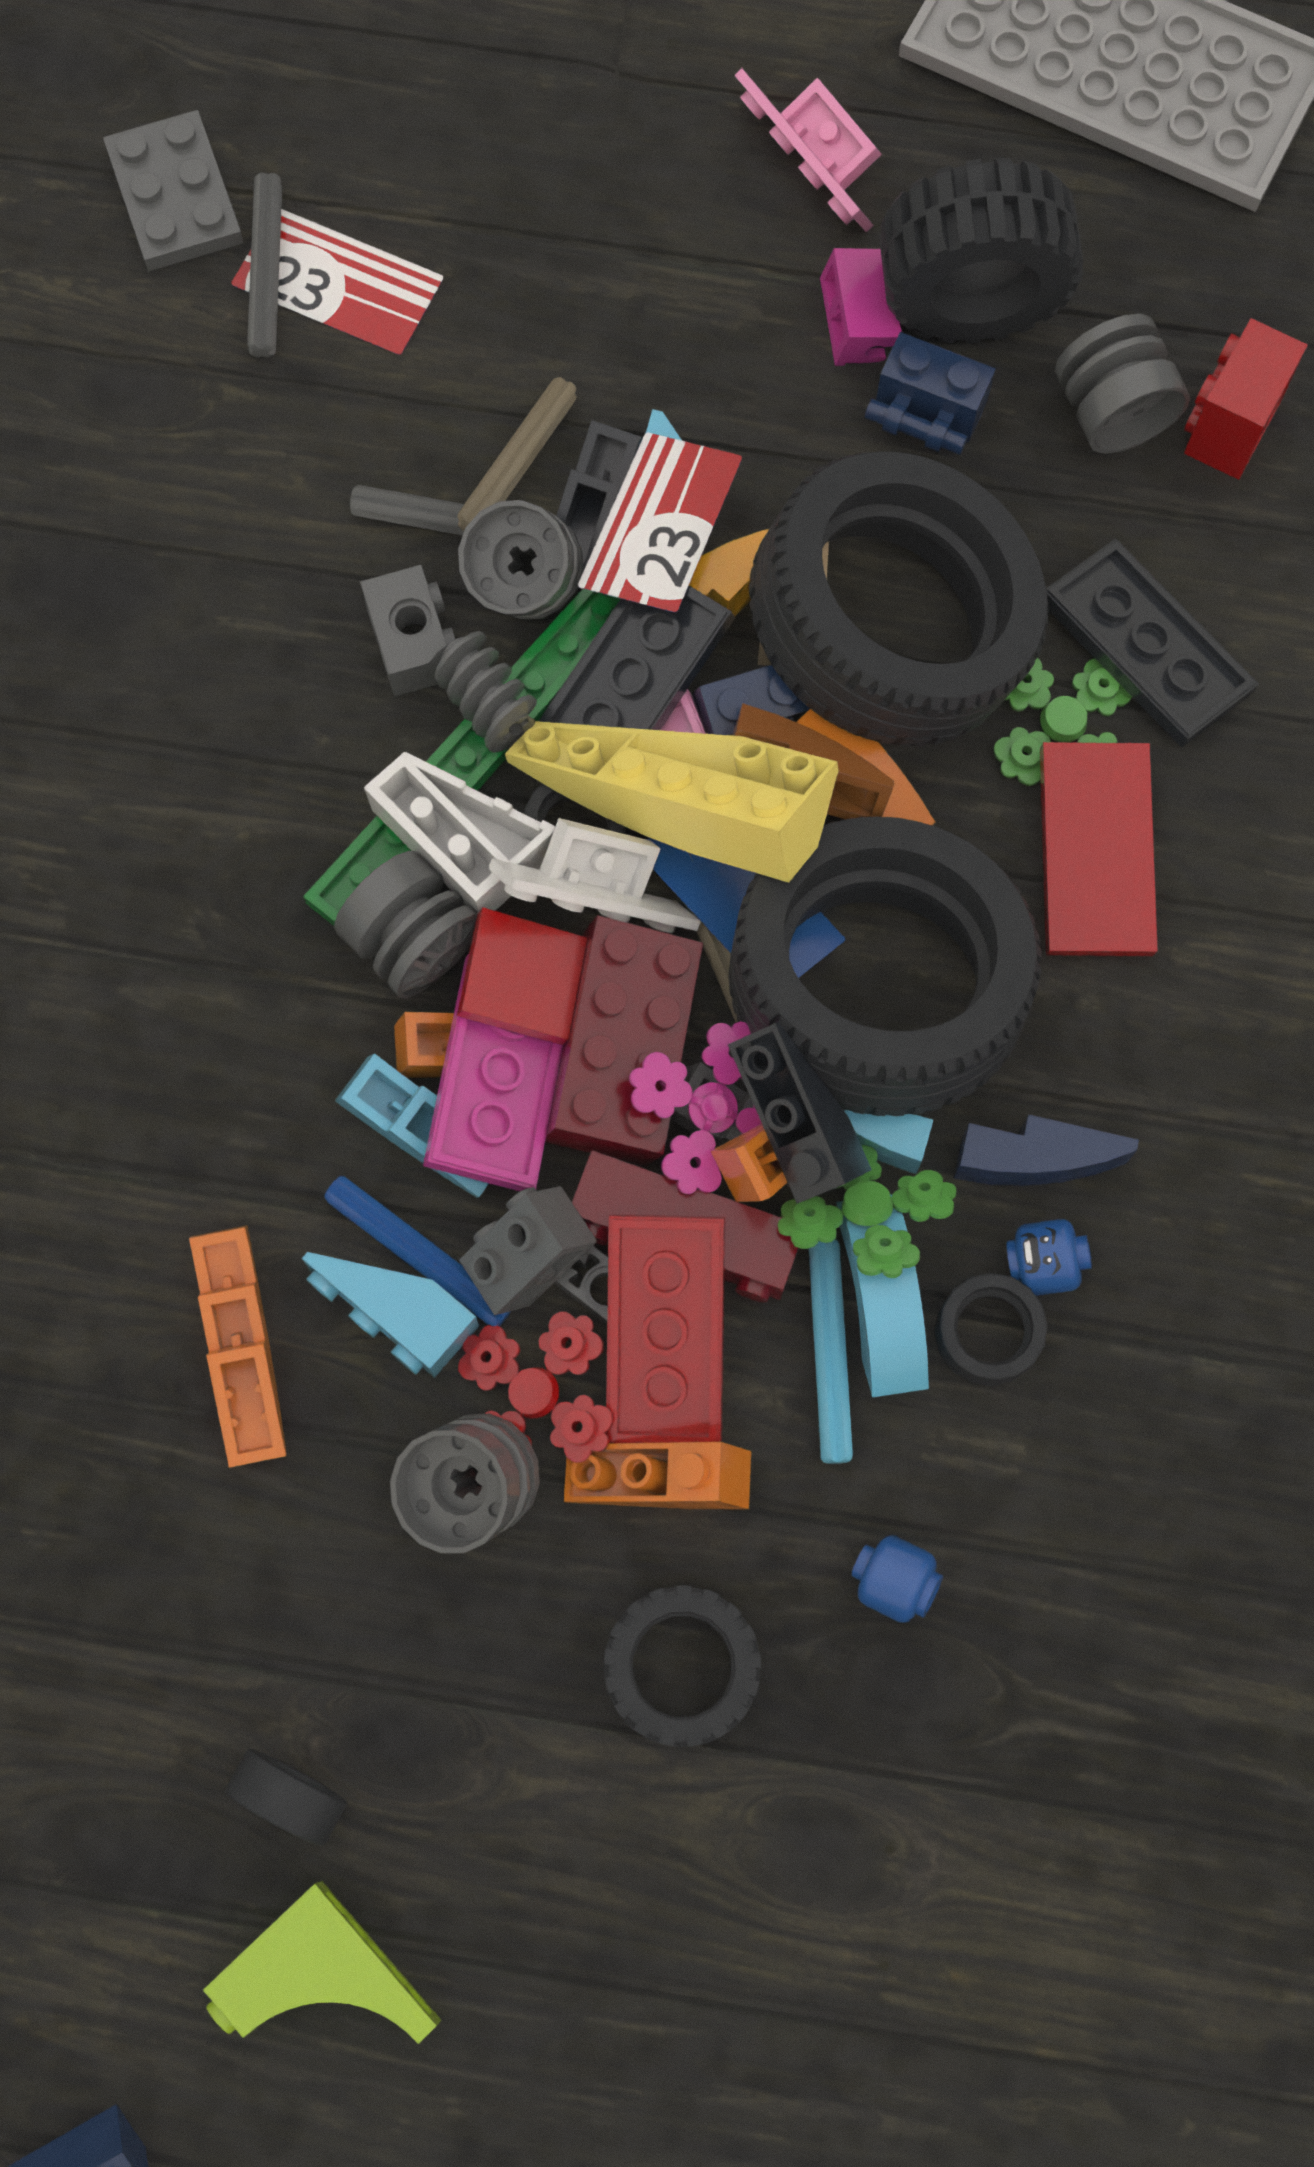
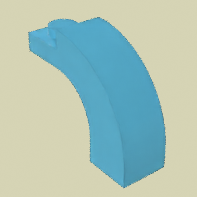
[836,1194,929,1397]

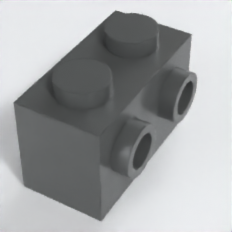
[459,1186,597,1316]

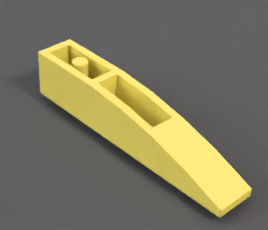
[505,721,839,883]

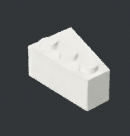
[364,752,556,912]

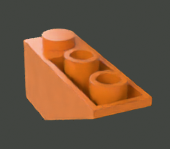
[564,1442,751,1509]

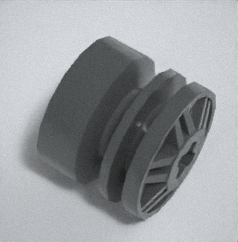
[1054,313,1191,454]
[458,500,584,620]
[334,851,478,998]
[390,1413,540,1553]

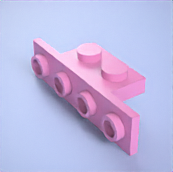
[735,69,882,232]

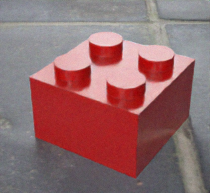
[1184,318,1308,480]

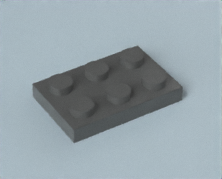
[103,110,244,272]

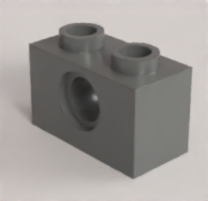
[360,565,455,697]

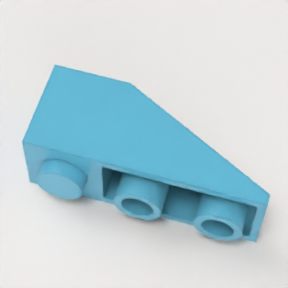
[302,1252,479,1378]

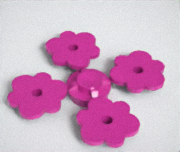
[629,1022,761,1194]

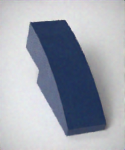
[953,1115,1139,1186]

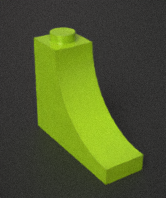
[203,1881,441,2044]

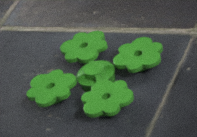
[993,658,1132,786]
[778,1145,956,1278]

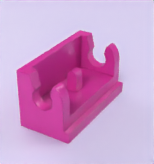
[820,248,902,366]

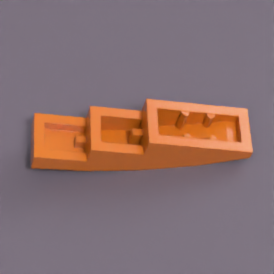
[189,1225,287,1468]

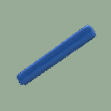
[324,1176,511,1326]

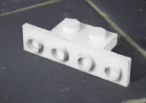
[488,818,701,933]

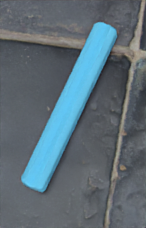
[809,1240,853,1464]

